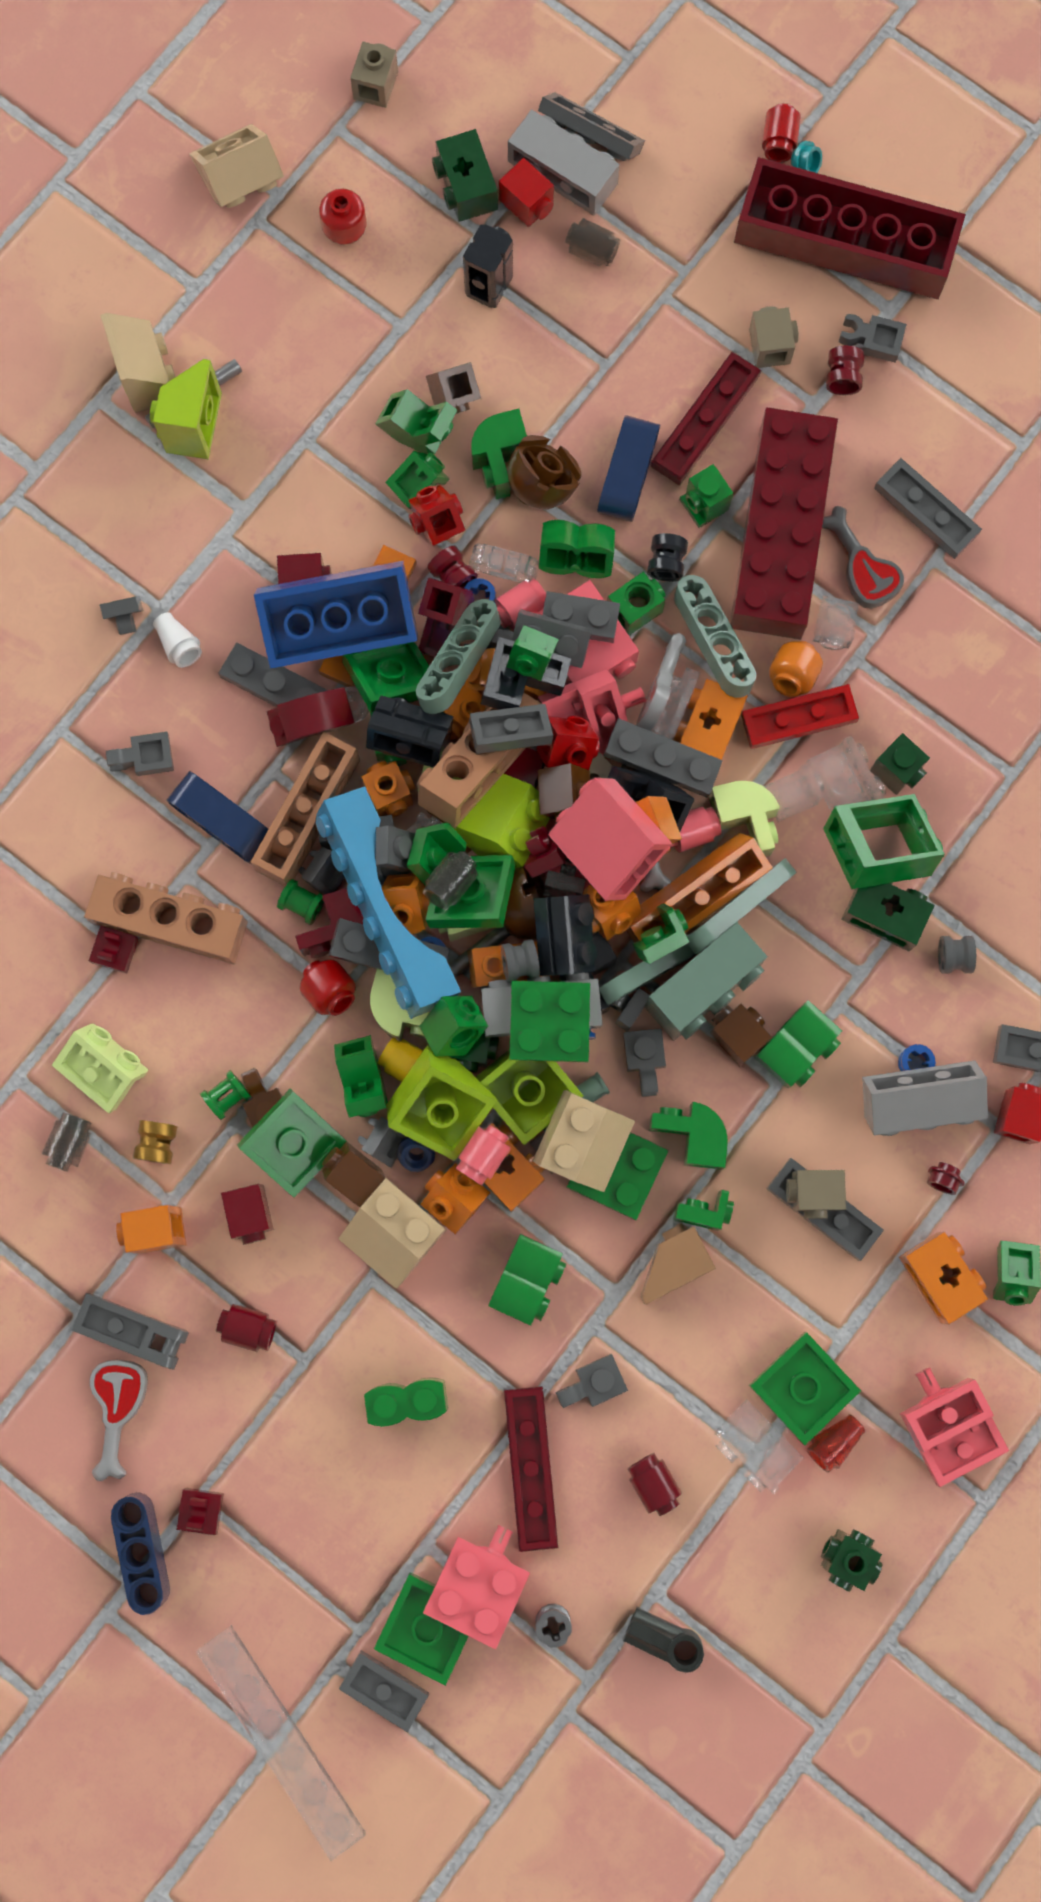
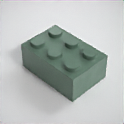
[645,922,768,1041]

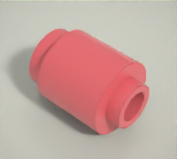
[495,579,546,630]
[670,806,721,853]
[456,1124,511,1185]

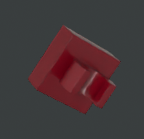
[524,826,567,878]
[88,925,139,974]
[176,1488,224,1535]

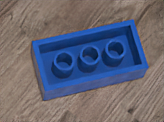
[253,561,418,669]

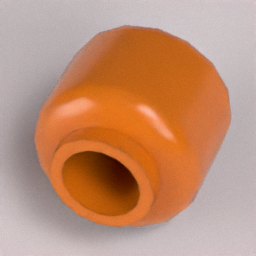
[769,641,823,697]

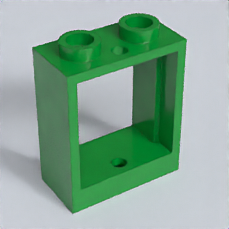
[823,794,945,889]

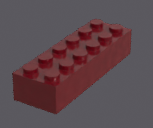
[734,157,966,299]
[730,407,838,640]

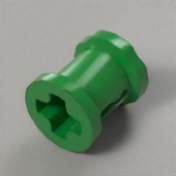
[277,879,324,925]
[200,1070,251,1120]

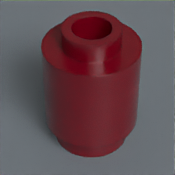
[216,1304,277,1352]
[627,1453,682,1516]

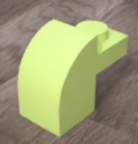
[708,781,780,857]
[370,969,430,1041]

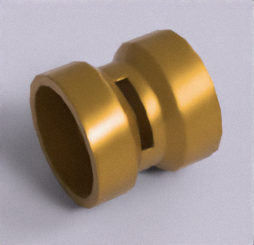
[133,1120,178,1164]

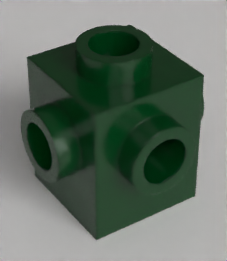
[821,1529,883,1592]

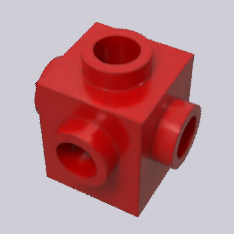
[408,485,466,546]
[536,716,600,770]

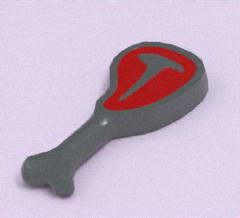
[822,506,904,609]

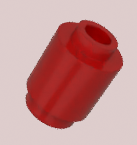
[762,103,801,162]

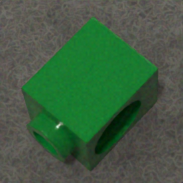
[607,571,666,636]
[419,996,488,1057]

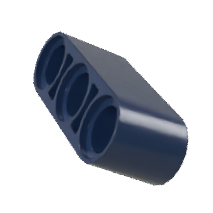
[597,415,660,522]
[166,771,269,864]
[111,1492,170,1615]

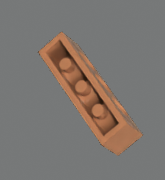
[417,693,542,828]
[251,731,360,886]
[84,872,248,965]

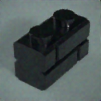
[463,224,513,308]
[366,695,454,768]
[533,894,597,976]

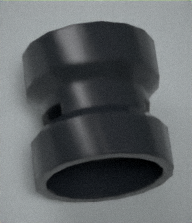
[647,533,688,582]

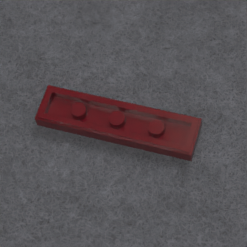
[650,352,761,486]
[504,1386,559,1552]

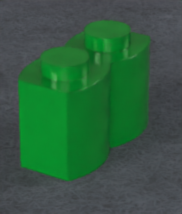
[538,520,616,578]
[754,1000,842,1088]
[488,1234,566,1326]
[364,1378,448,1427]

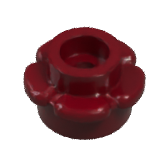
[927,1162,965,1195]

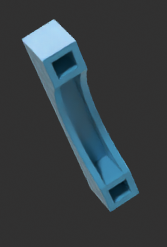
[316,787,461,1019]

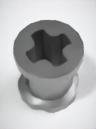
[535,1604,572,1648]

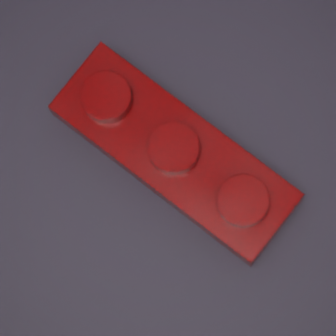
[741,684,859,749]

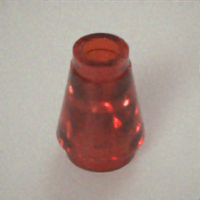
[807,1414,866,1473]

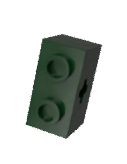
[432,129,498,222]
[841,883,935,951]

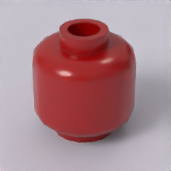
[319,188,367,245]
[299,960,356,1016]

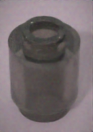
[565,218,621,267]
[423,851,478,910]
[41,1112,92,1172]

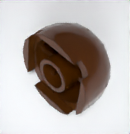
[507,435,582,510]
[503,862,549,940]

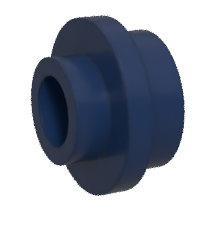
[397,1137,436,1172]

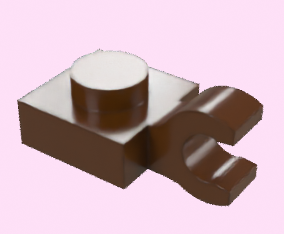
[241,1068,282,1127]

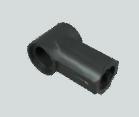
[623,1607,704,1673]

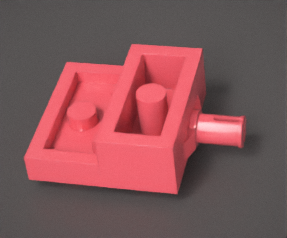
[538,669,646,755]
[900,1367,1009,1487]
[423,1525,530,1650]

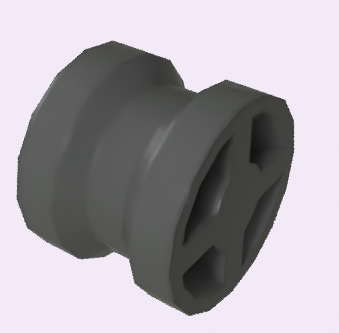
[938,936,977,974]
[501,939,539,983]

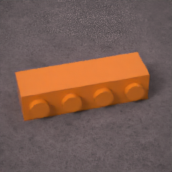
[626,833,773,943]

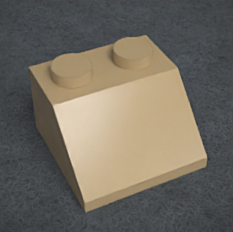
[189,124,284,208]
[100,313,176,413]
[533,1090,635,1192]
[338,1178,447,1289]

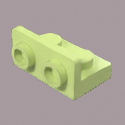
[51,1024,148,1113]

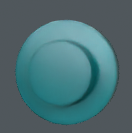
[791,141,822,173]

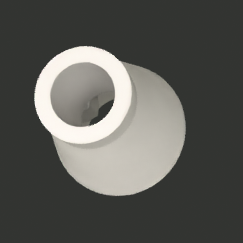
[153,612,202,668]

